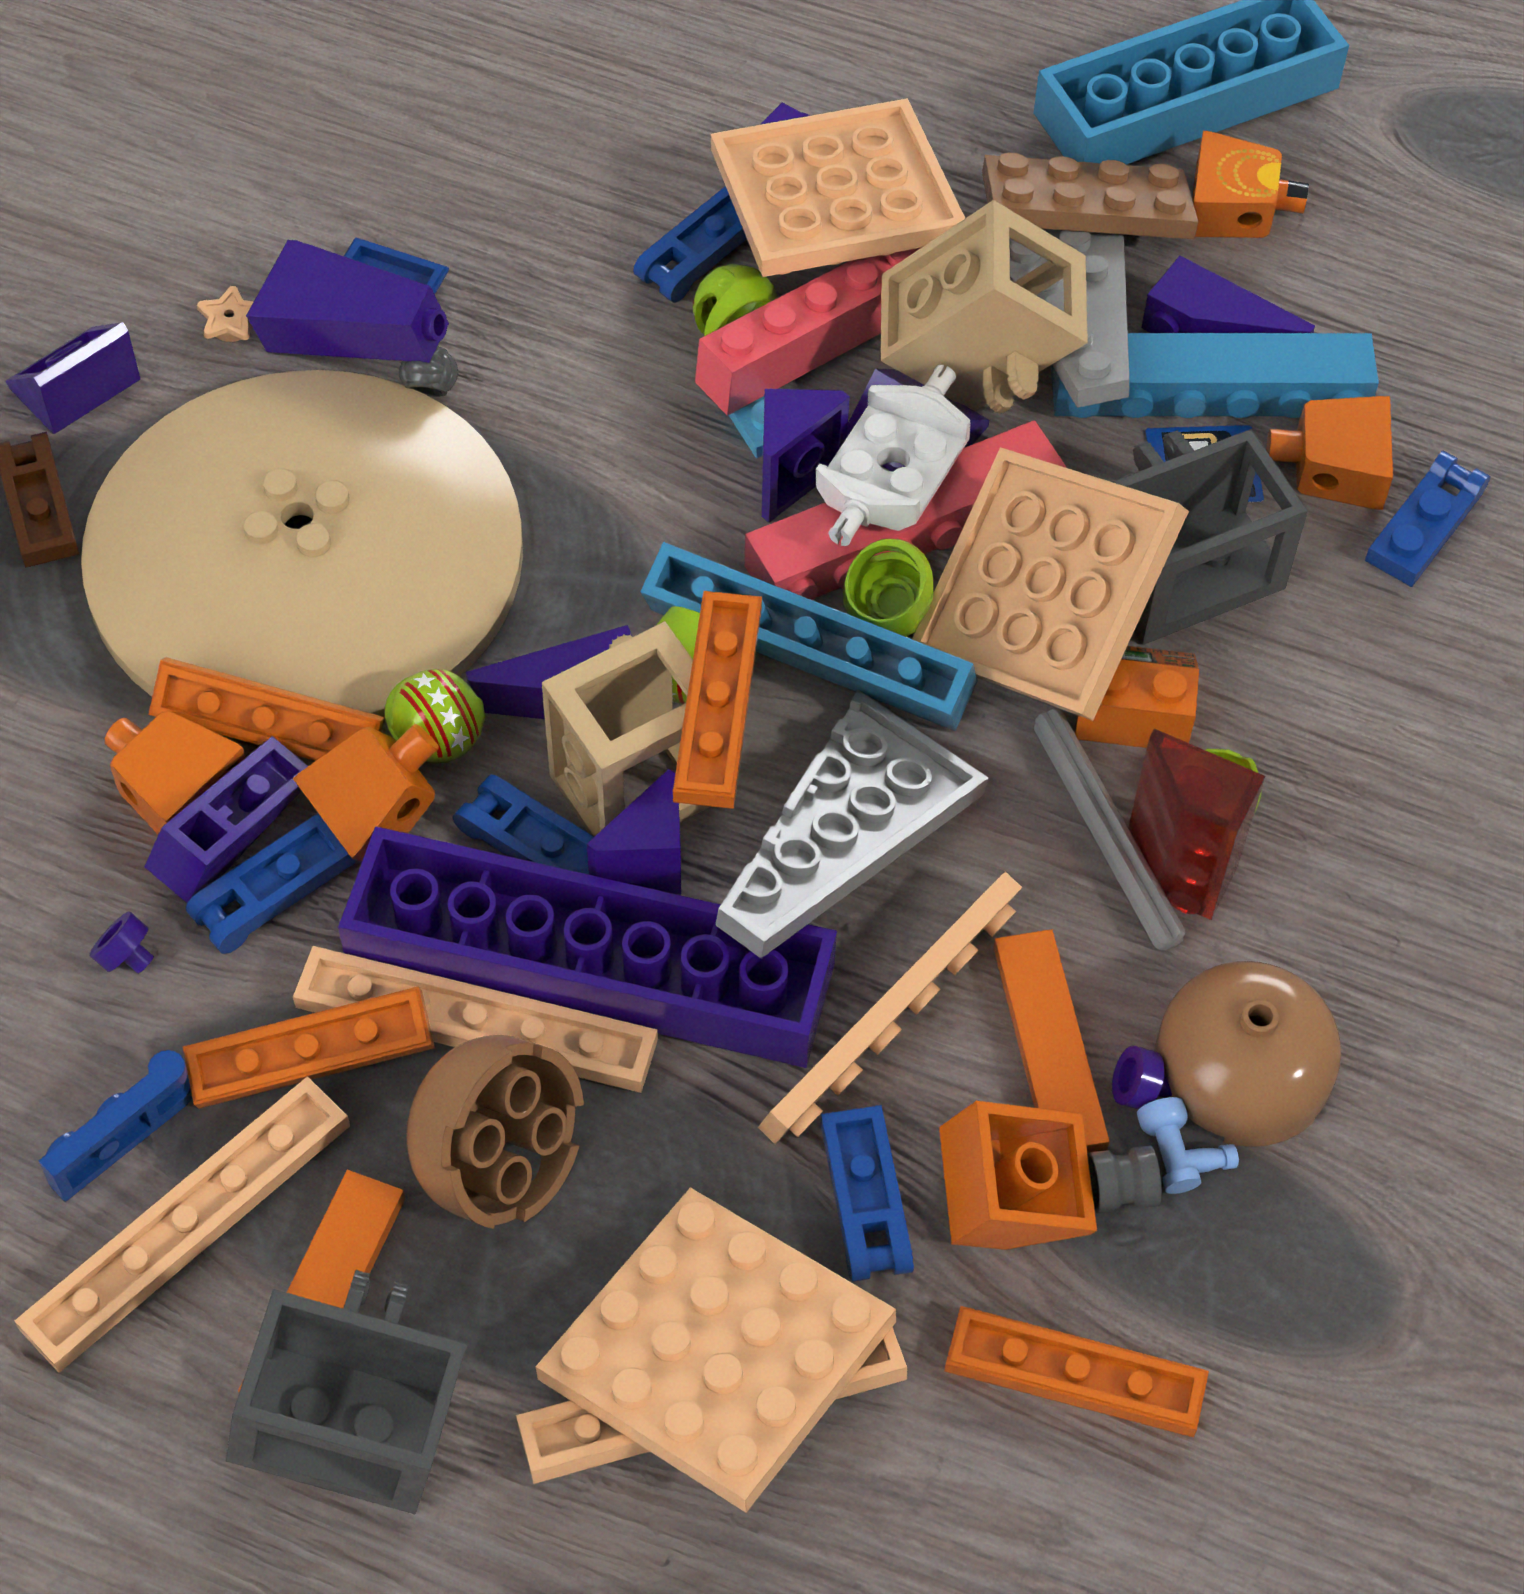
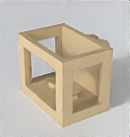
[881,200,1088,414]
[542,621,711,837]

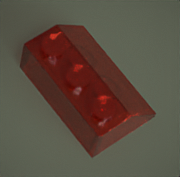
[1128,729,1265,920]

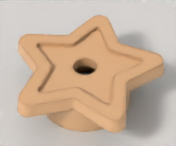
[197,286,253,342]

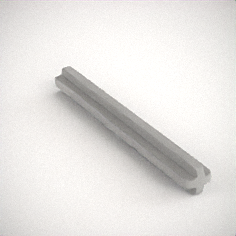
[1034,708,1185,951]

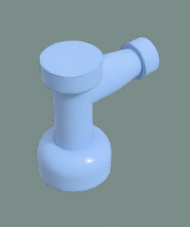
[1137,1097,1239,1194]

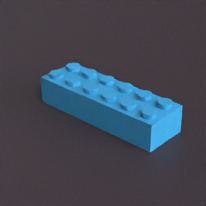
[1033,0,1349,164]

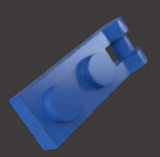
[633,186,747,303]
[1365,450,1491,587]
[452,774,594,874]
[186,813,355,954]
[38,1050,192,1202]
[820,1105,914,1282]

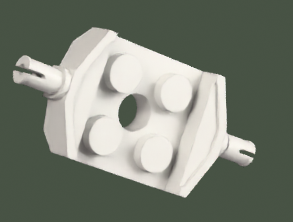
[816,365,970,546]

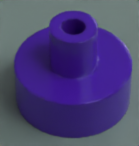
[89,911,154,974]
[1112,1046,1172,1110]

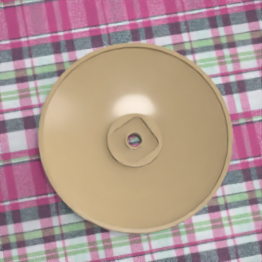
[81,370,523,721]

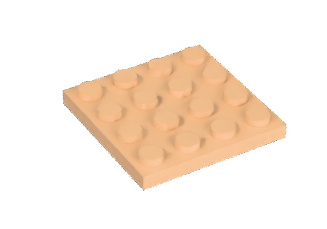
[711,98,965,277]
[912,447,1189,721]
[535,1187,896,1513]

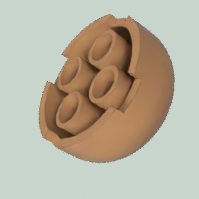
[1154,961,1341,1147]
[406,1035,584,1229]

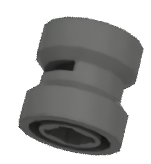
[1088,1145,1162,1213]

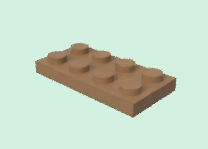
[982,152,1198,239]

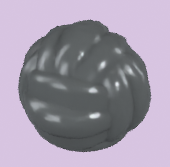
[399,346,458,397]

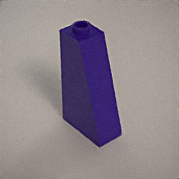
[246,240,449,363]

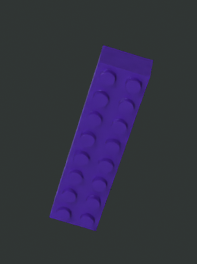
[338,826,837,1068]

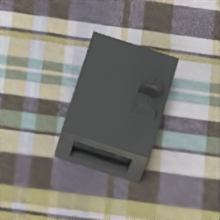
[1113,429,1308,645]
[226,1270,467,1514]

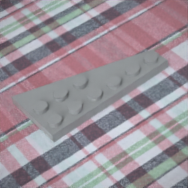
[1009,229,1129,408]
[716,690,989,958]

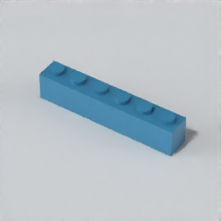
[1051,333,1379,418]
[640,542,978,731]

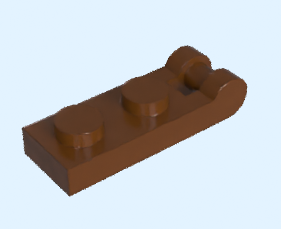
[0,431,79,568]

